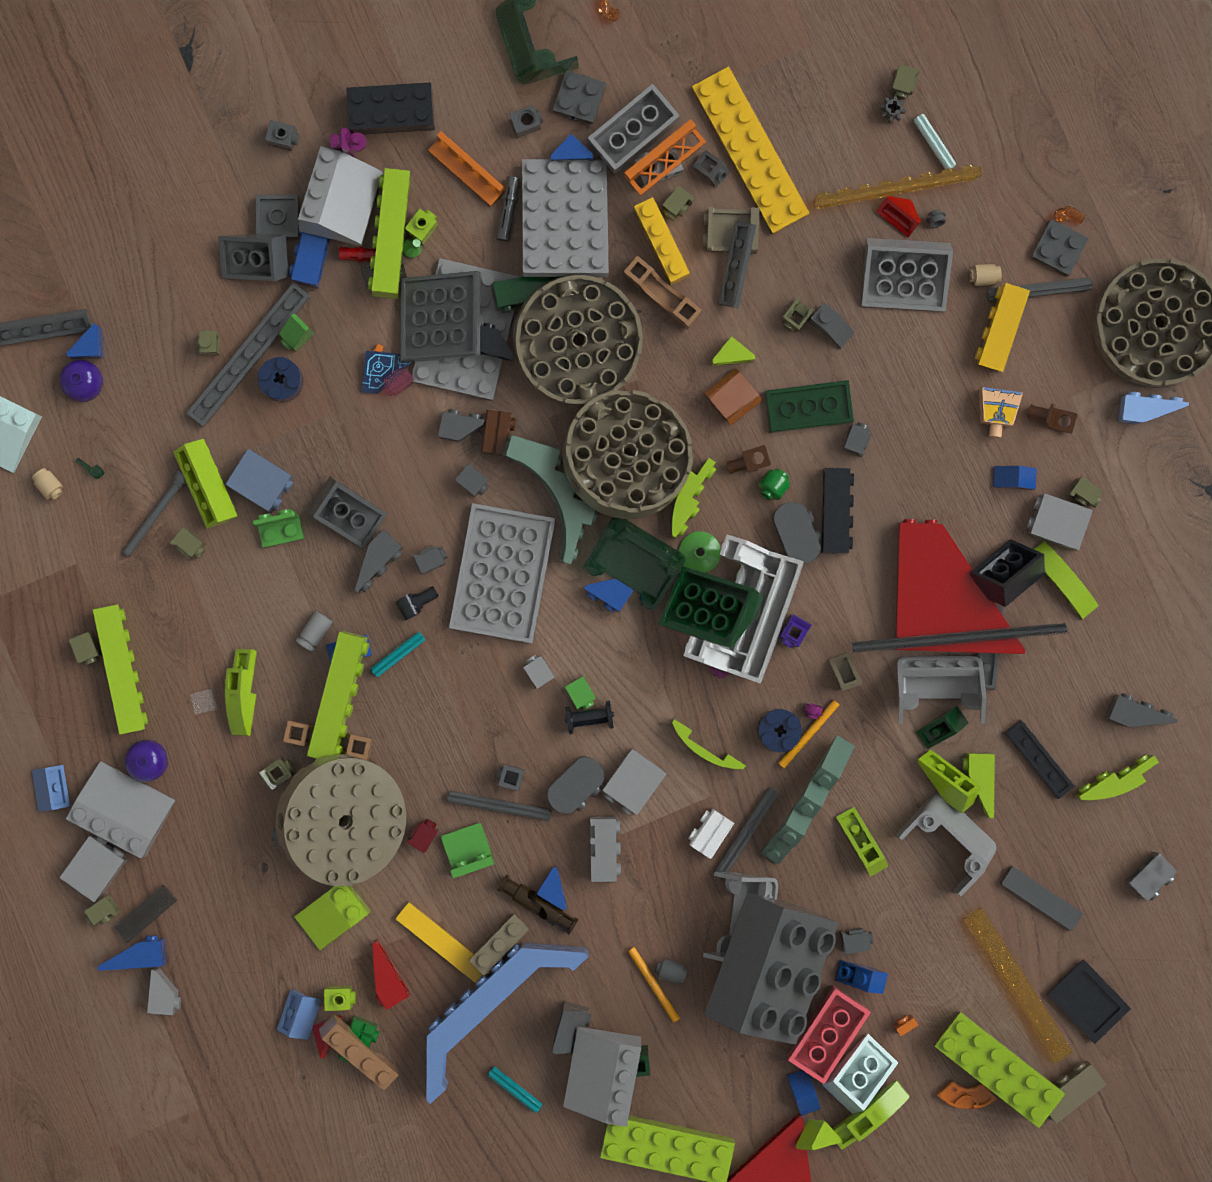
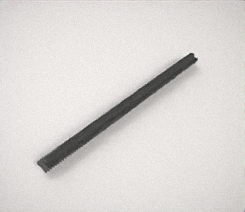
[852,623,1068,653]

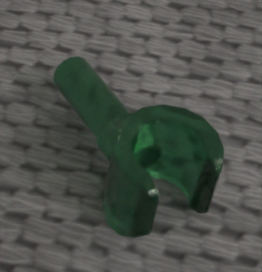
[76,458,105,479]

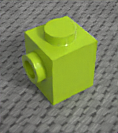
[405,209,438,245]
[324,985,356,1011]

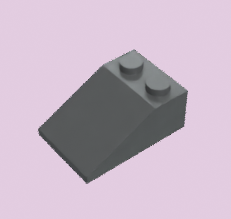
[218,234,289,281]
[307,476,387,549]
[552,1001,592,1054]

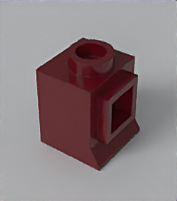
[406,818,439,853]

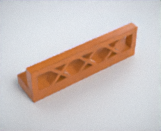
[624,119,706,196]
[428,131,505,207]

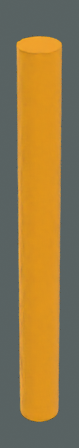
[778,700,840,768]
[628,947,680,1023]

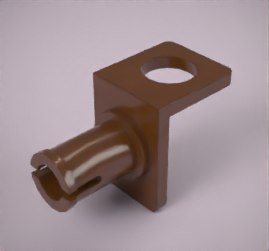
[1027,403,1078,434]
[726,445,771,474]

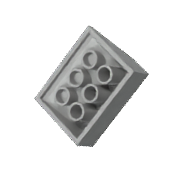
[298,146,383,246]
[861,238,953,311]
[66,761,176,859]
[563,1026,641,1127]

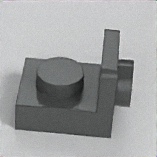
[692,150,729,187]

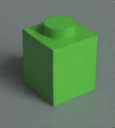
[565,676,596,710]

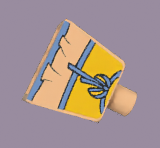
[979,387,1023,438]

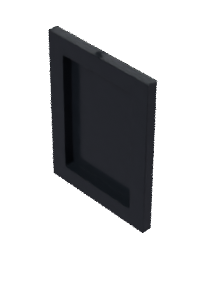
[1047,959,1131,1044]

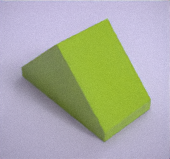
[712,336,755,366]
[796,1119,841,1150]

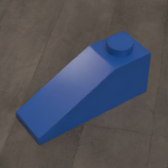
[98,935,166,971]

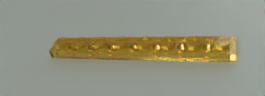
[813,164,983,209]
[963,907,1073,1063]

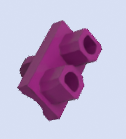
[330,128,367,157]

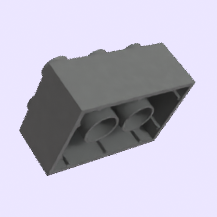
[704,892,839,1045]

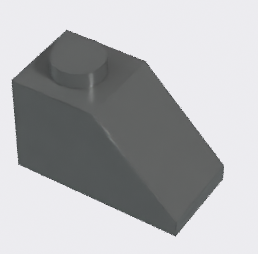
[809,302,854,349]

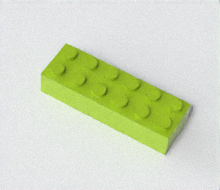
[934,1011,1065,1128]
[600,1115,735,1182]

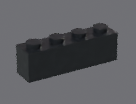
[821,468,854,554]

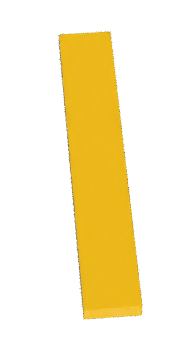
[396,902,492,983]

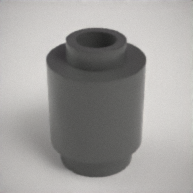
[655,958,688,985]

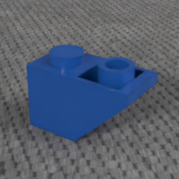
[584,579,633,613]
[835,960,888,994]

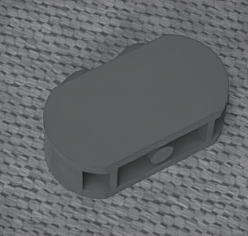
[772,502,822,564]
[548,756,604,814]

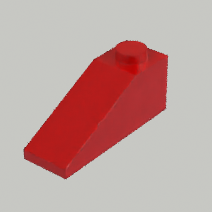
[372,939,410,1010]

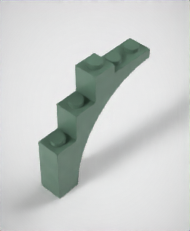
[503,435,598,564]
[761,735,855,865]

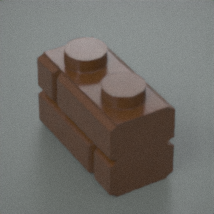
[481,410,516,456]

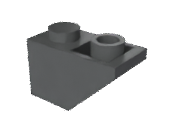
[438,409,485,442]

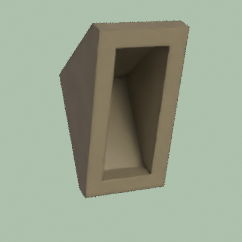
[829,653,862,691]

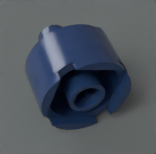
[258,357,304,402]
[757,709,802,752]

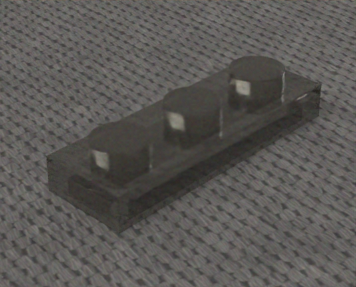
[114,885,178,943]

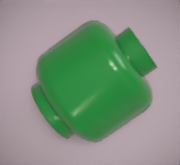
[758,468,790,500]

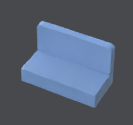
[32,765,70,812]
[277,989,321,1040]

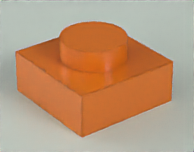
[894,1015,918,1036]

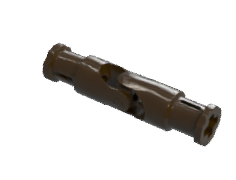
[497,874,578,935]

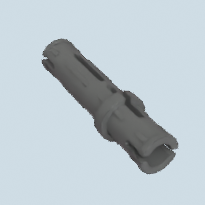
[496,176,520,242]

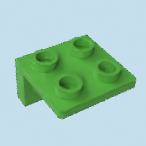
[252,509,305,548]
[441,823,495,879]

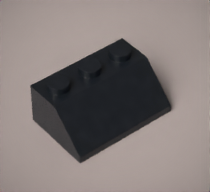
[970,539,1045,607]

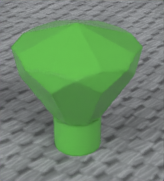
[403,238,422,258]

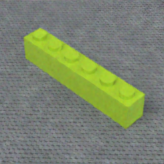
[368,168,410,299]
[93,604,148,735]
[307,631,369,759]

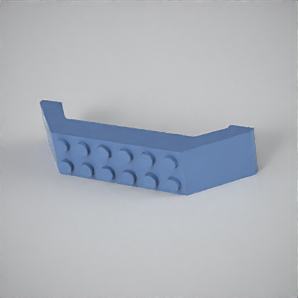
[426,943,589,1104]

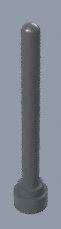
[123,469,187,556]

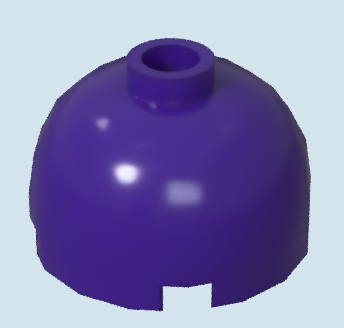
[59,360,103,402]
[124,740,168,782]

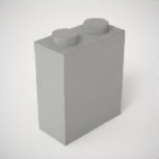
[1026,493,1093,551]
[602,748,667,815]
[60,834,128,902]

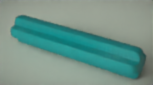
[371,632,426,677]
[488,1066,542,1113]

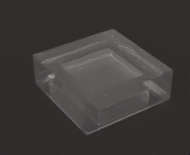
[190,689,217,715]

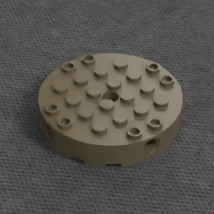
[1093,258,1212,388]
[513,275,643,404]
[563,390,693,519]
[276,754,406,886]

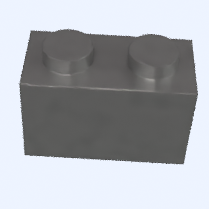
[1125,851,1177,901]

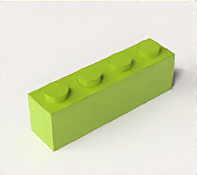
[173,439,237,529]

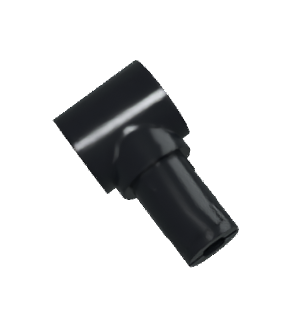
[395,586,439,621]

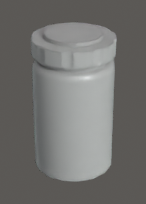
[296,610,333,652]

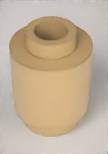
[969,264,1002,286]
[32,468,63,500]

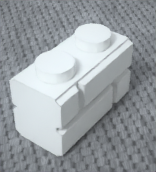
[688,809,734,859]

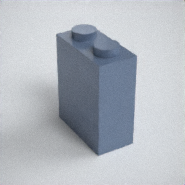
[225,449,294,513]

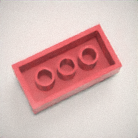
[786,985,871,1084]

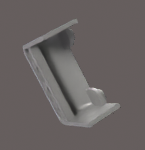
[897,656,987,724]
[895,793,996,896]
[703,872,778,962]

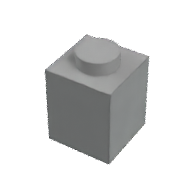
[523,655,555,689]

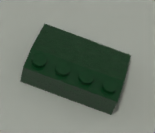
[658,566,764,649]

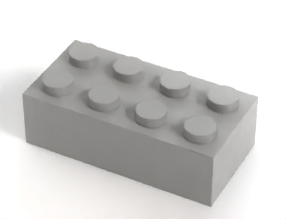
[588,83,680,175]

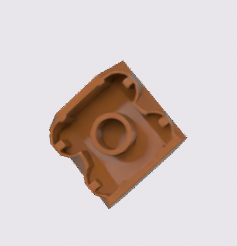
[704,368,762,425]

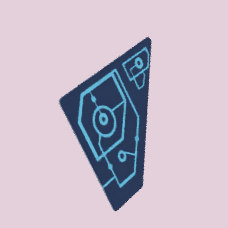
[362,351,412,394]

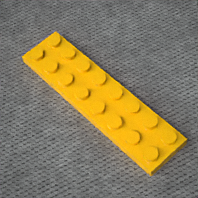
[692,66,810,235]

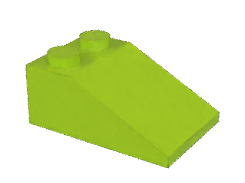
[295,885,371,950]

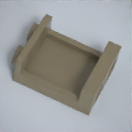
[703,206,759,253]

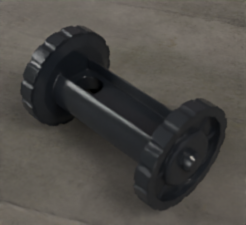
[565,700,614,735]

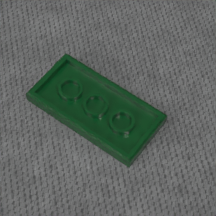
[765,380,854,433]

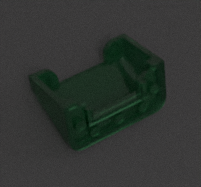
[583,517,686,611]

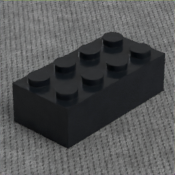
[346,82,435,135]

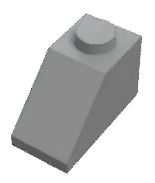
[147,967,181,1015]

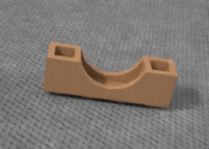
[623,256,702,330]
[283,720,374,760]
[319,1014,399,1090]

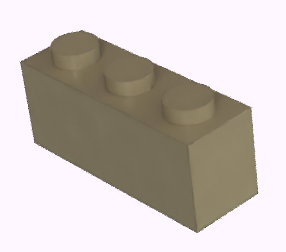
[468,914,529,976]
[1049,1061,1107,1124]

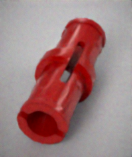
[339,246,376,263]

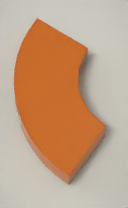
[937,1080,997,1109]

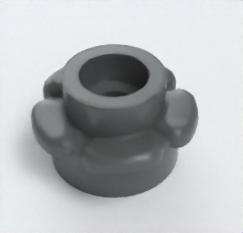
[926,210,946,228]

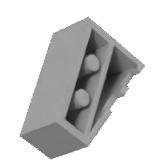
[590,816,621,882]

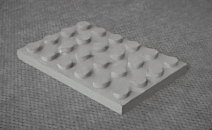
[522,159,609,277]
[411,258,519,401]
[449,503,556,643]

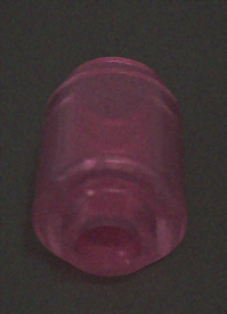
[382,367,414,397]

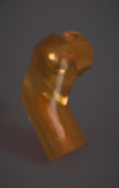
[599,0,620,22]
[1054,206,1086,224]

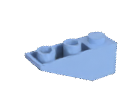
[1118,392,1189,424]

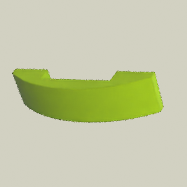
[1034,541,1099,619]
[672,719,746,769]

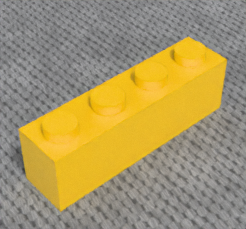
[634,197,690,286]
[975,283,1030,372]

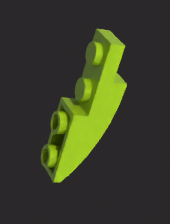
[671,458,716,538]
[225,649,257,736]
[1075,754,1159,800]
[832,1079,910,1150]

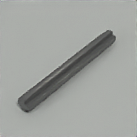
[987,278,1092,301]
[714,788,778,880]
[447,791,551,821]

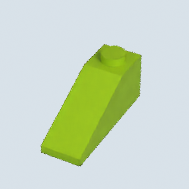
[917,750,980,814]
[962,753,995,818]
[836,807,888,877]

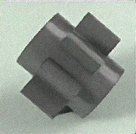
[879,95,906,123]

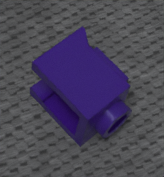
[779,614,812,648]

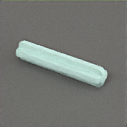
[914,114,956,171]

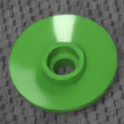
[679,531,721,573]

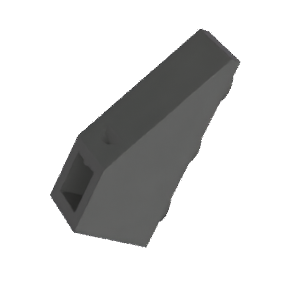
[355,529,403,593]
[1105,693,1178,727]

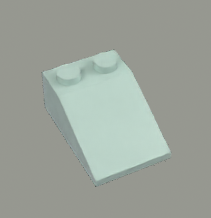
[0,396,42,473]
[822,1034,898,1114]

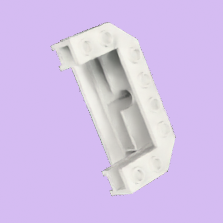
[683,535,804,684]

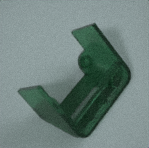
[496,0,578,85]

